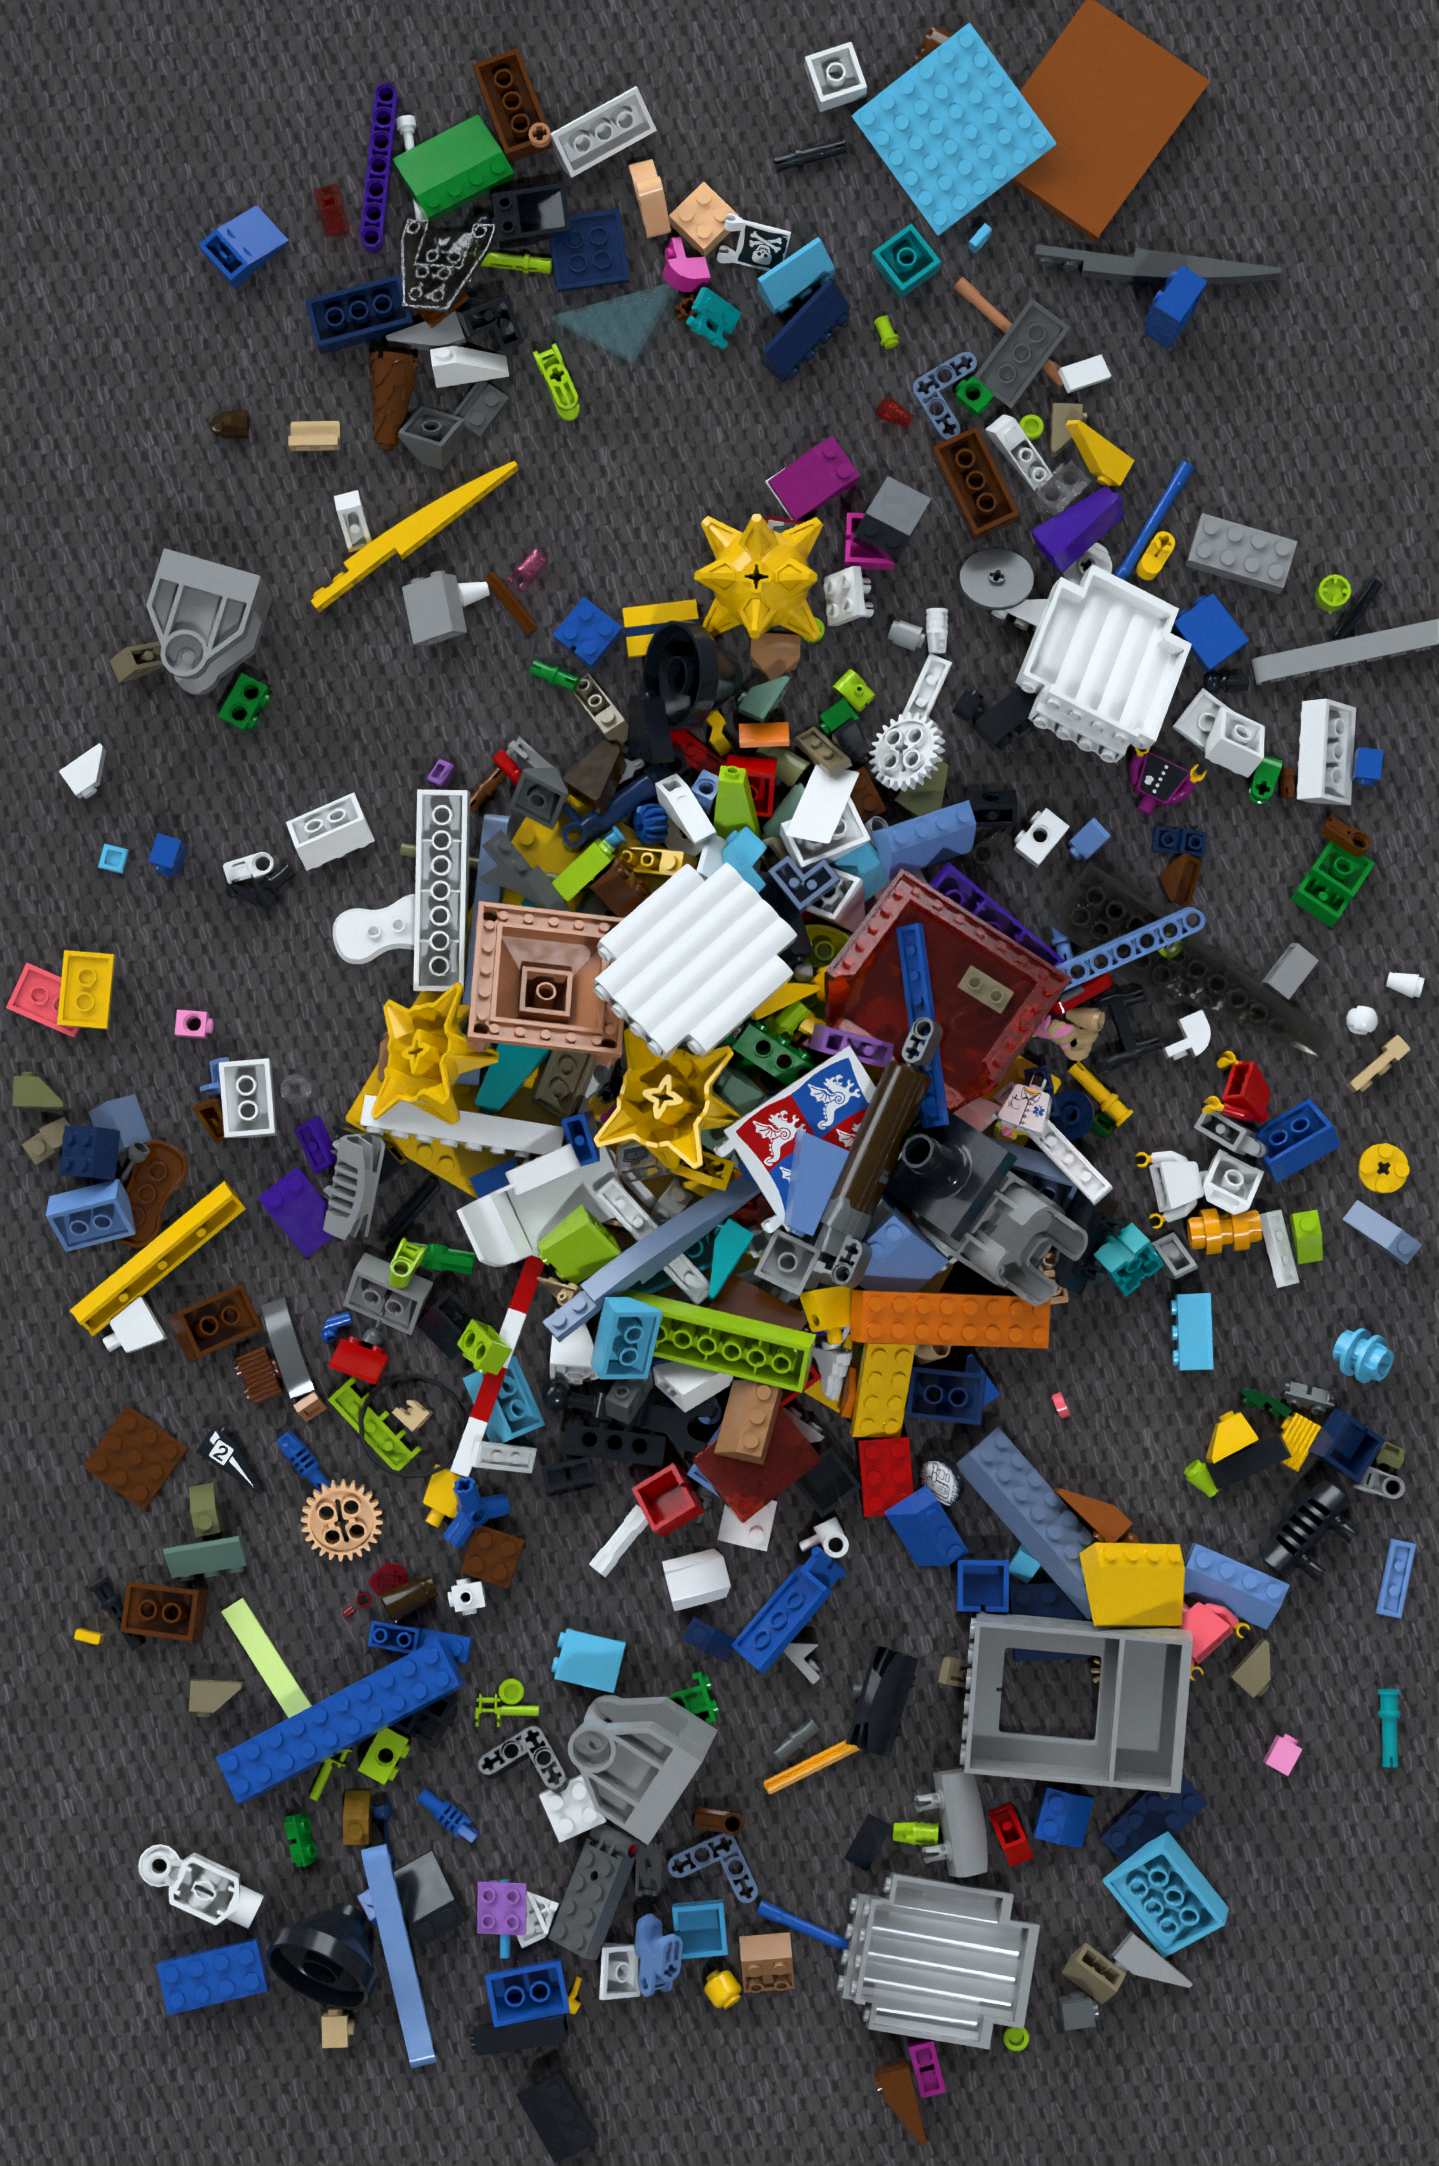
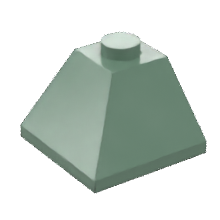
[736,676,790,723]

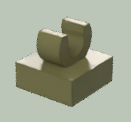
[1375,1441,1405,1474]

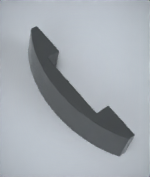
[261,1297,315,1399]

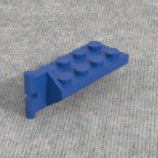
[731,1546,847,1675]

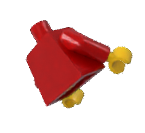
[1202,1051,1271,1123]

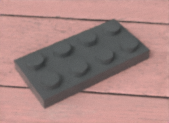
[974,298,1072,409]

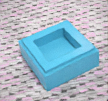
[968,223,992,254]
[98,844,129,874]

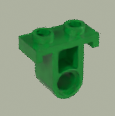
[668,1671,720,1723]

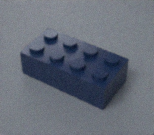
[305,274,414,355]

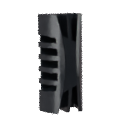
[1259,1479,1359,1582]
[846,1645,918,1757]

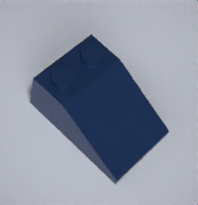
[906,1366,986,1425]

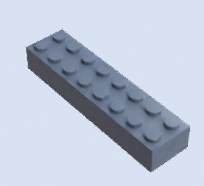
[956,1427,1098,1620]

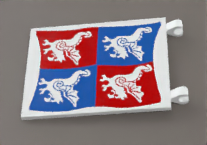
[713,1046,908,1233]

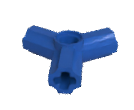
[443,1477,511,1548]

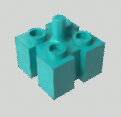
[1094,1223,1164,1297]

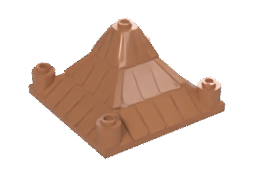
[466,901,624,1066]

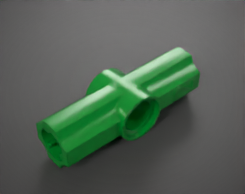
[407,1241,476,1274]

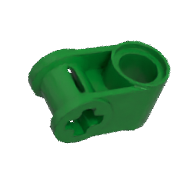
[1248,755,1283,805]

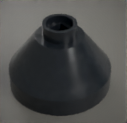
[643,621,743,731]
[266,1903,377,2010]

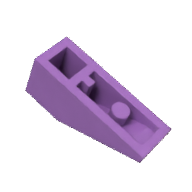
[809,1023,895,1068]

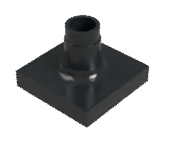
[885,1109,1018,1242]

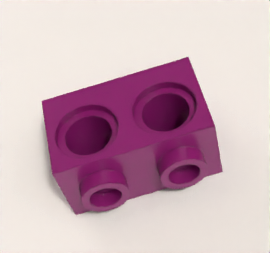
[907,2038,946,2099]

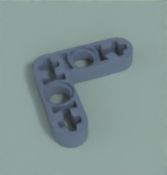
[912,352,977,441]
[668,1833,758,1903]

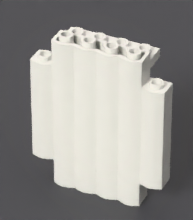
[1016,564,1192,763]
[592,862,797,1060]

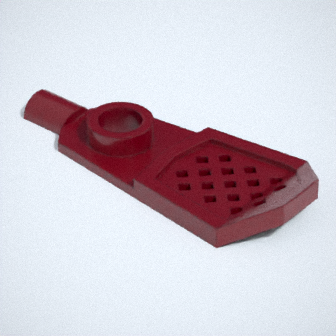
[342,1562,408,1619]

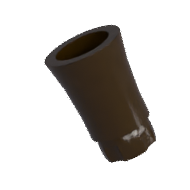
[378,1574,439,1625]

